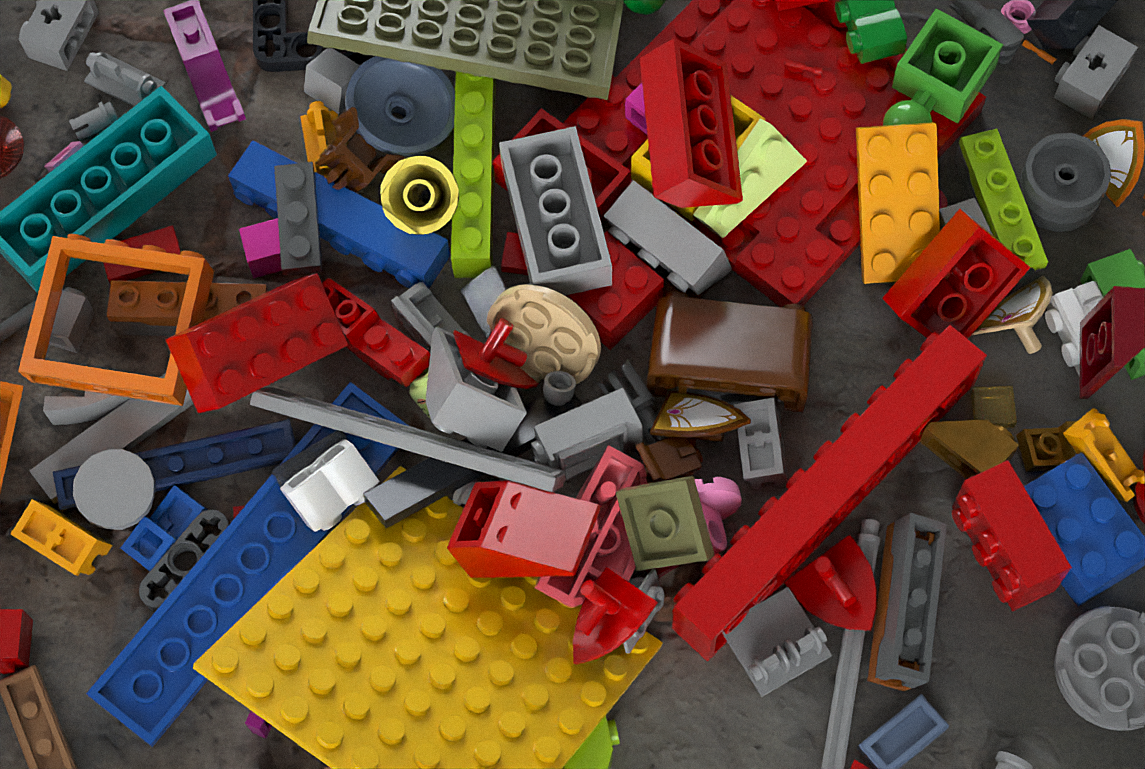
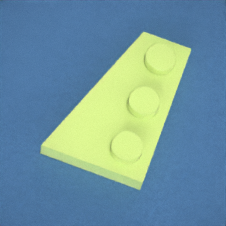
[693,119,807,238]

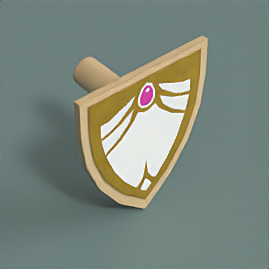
[972,276,1053,354]

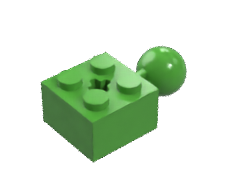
[883,8,1003,126]

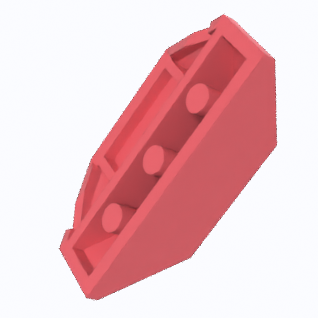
[535,445,648,608]

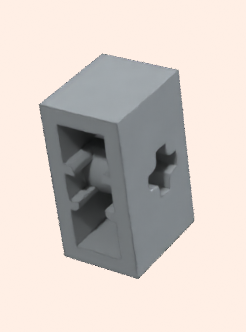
[19,0,99,71]
[1054,26,1138,120]

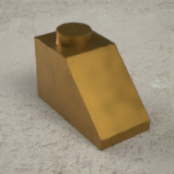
[920,419,1019,479]

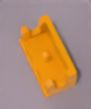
[1063,408,1145,502]
[11,499,113,576]

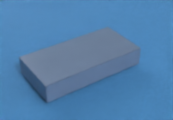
[857,694,949,769]

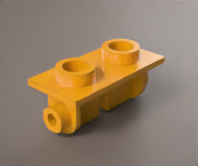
[300,101,339,178]

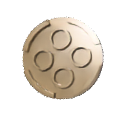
[487,284,601,384]

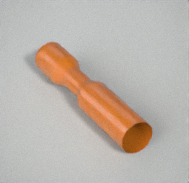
[1022,39,1057,65]

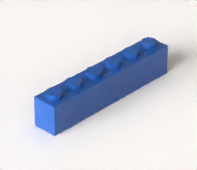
[228,141,450,289]

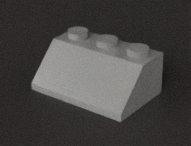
[604,180,732,295]

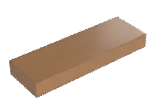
[0,665,78,769]

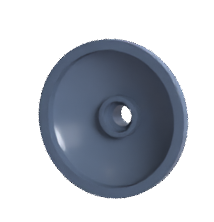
[345,56,455,156]

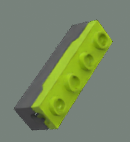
[954,129,1048,288]

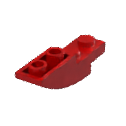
[322,278,430,388]

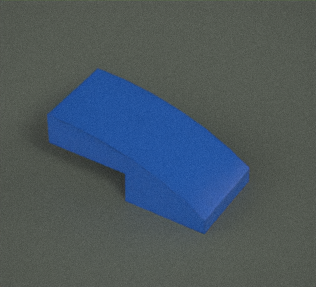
[121,485,209,571]

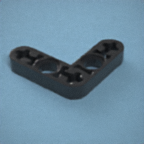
[253,0,361,72]

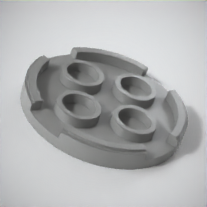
[1054,605,1145,731]

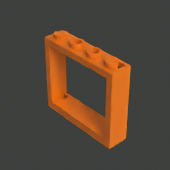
[18,234,214,406]

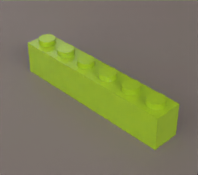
[451,71,496,278]

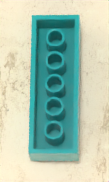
[0,86,217,293]

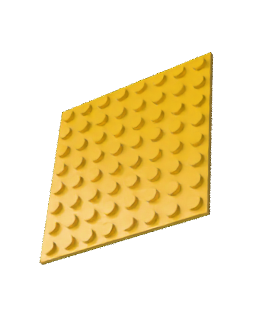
[193,466,663,769]

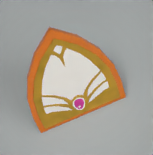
[1083,119,1145,207]

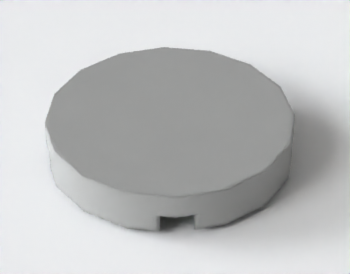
[73,449,156,530]

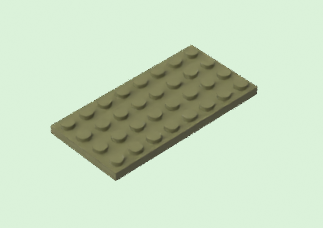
[307,0,624,100]

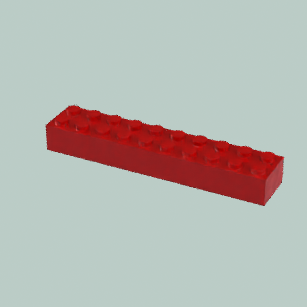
[672,325,987,662]

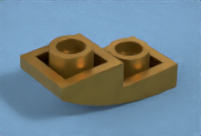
[1016,421,1077,472]

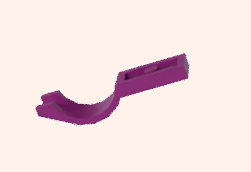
[163,0,246,132]

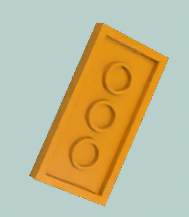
[856,122,940,284]

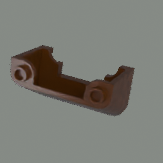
[647,292,813,413]

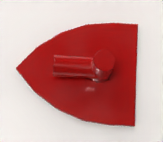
[453,318,539,389]
[784,535,877,631]
[573,567,658,665]

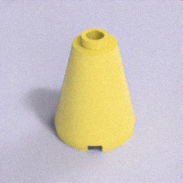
[380,156,459,235]

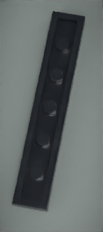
[363,394,584,529]

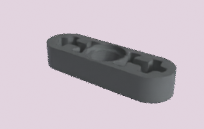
[139,510,229,612]

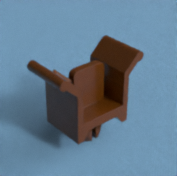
[316,107,405,193]
[635,437,703,484]

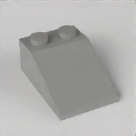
[425,326,527,452]

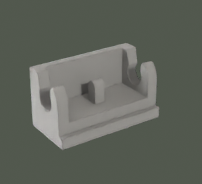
[391,282,470,353]
[734,398,789,490]

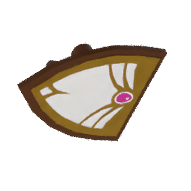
[650,391,751,447]

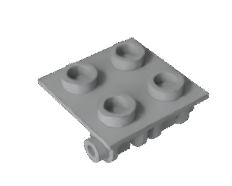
[722,587,832,697]

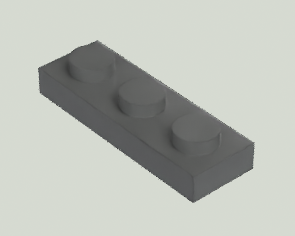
[274,162,323,276]

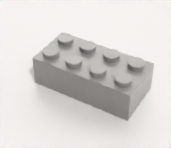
[499,126,612,296]

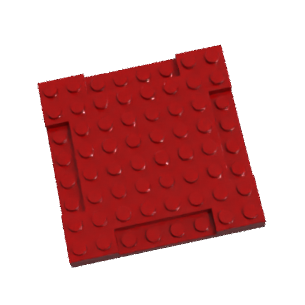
[563,0,986,308]

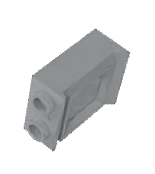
[531,388,643,481]

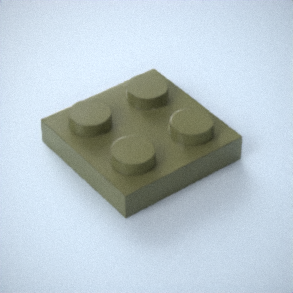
[616,476,715,571]

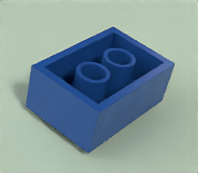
[1024,452,1145,607]

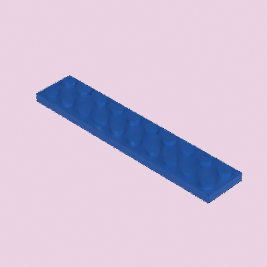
[86,382,409,747]

